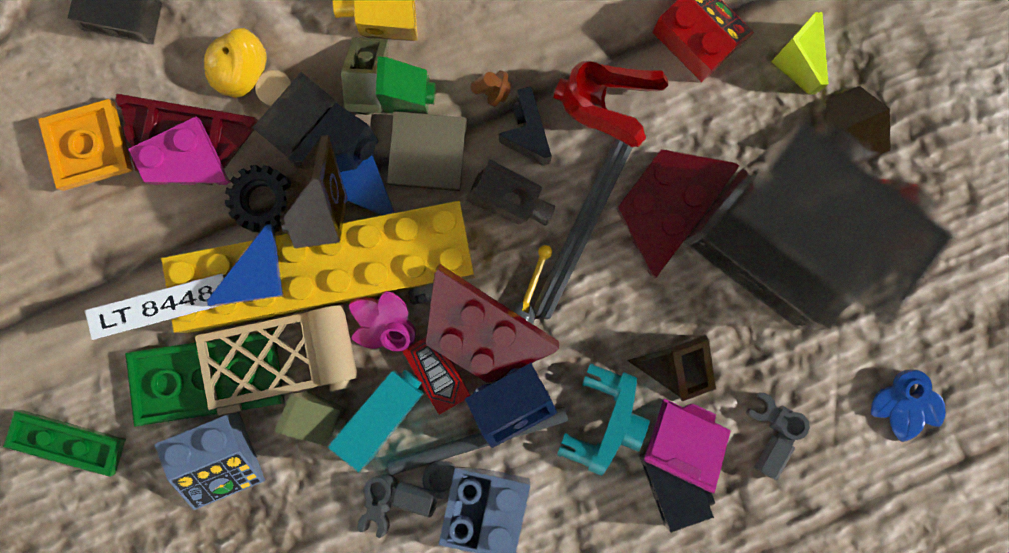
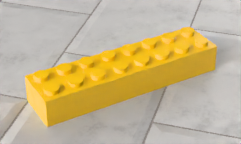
[161,201,475,333]

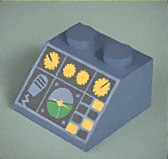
[154,412,265,510]

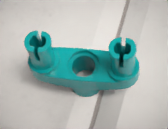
[557,363,650,476]

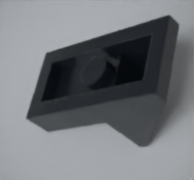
[499,86,552,166]

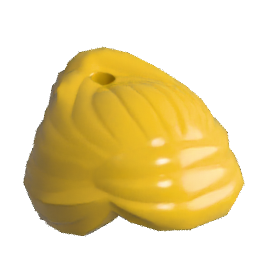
[204,28,267,98]

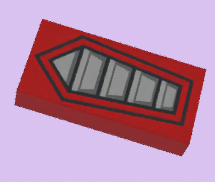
[402,336,471,415]

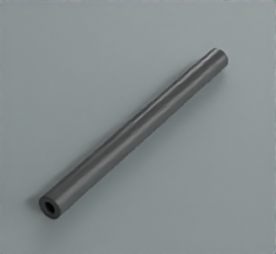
[387,407,568,475]

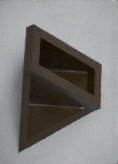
[822,86,891,166]
[627,335,716,402]

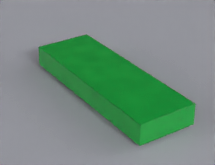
[3,410,126,477]

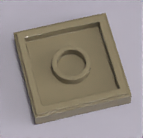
[387,111,467,191]

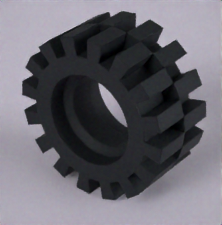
[225,165,291,233]

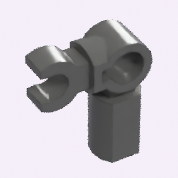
[746,392,810,481]
[358,473,439,538]

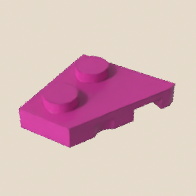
[128,117,231,185]

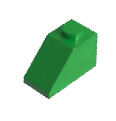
[375,56,436,114]

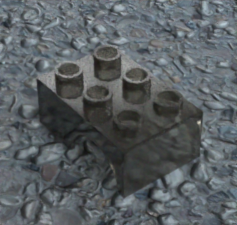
[684,122,955,330]

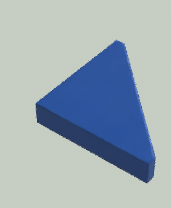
[340,155,395,216]
[207,225,283,307]

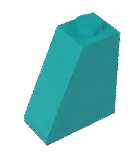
[328,369,425,472]

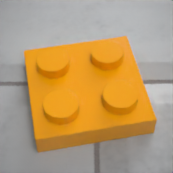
[38,99,133,191]

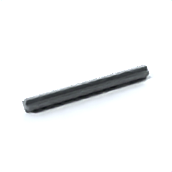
[533,138,633,320]

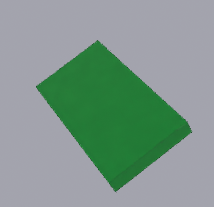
[125,331,285,427]

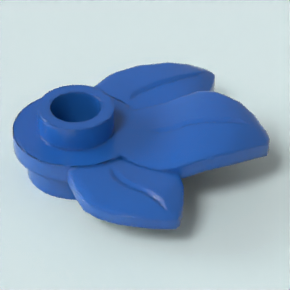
[871,369,946,442]

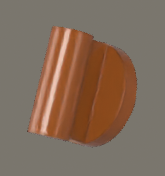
[470,70,511,107]

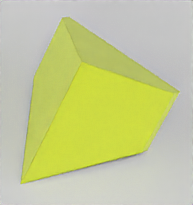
[771,12,829,95]

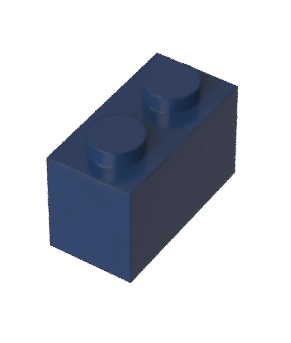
[465,363,558,448]

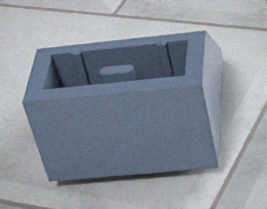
[438,467,531,553]

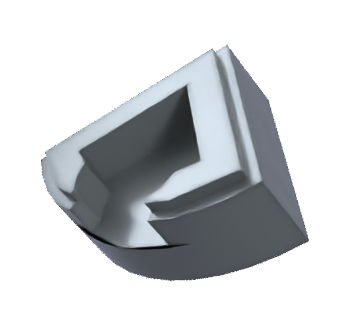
[408,284,433,305]

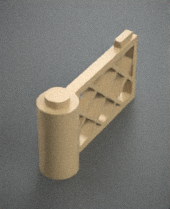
[195,305,358,416]

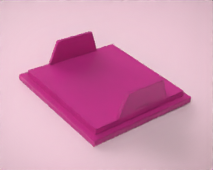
[644,399,731,494]

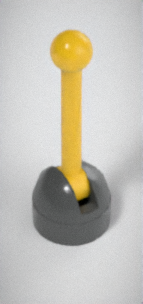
[509,245,552,324]

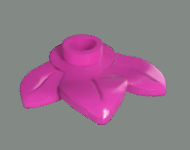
[349,291,416,352]

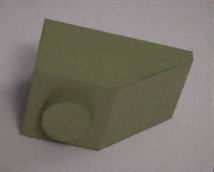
[341,37,389,115]
[274,391,348,446]

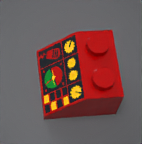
[652,0,754,83]

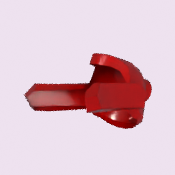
[553,61,669,147]

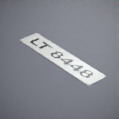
[85,273,224,340]

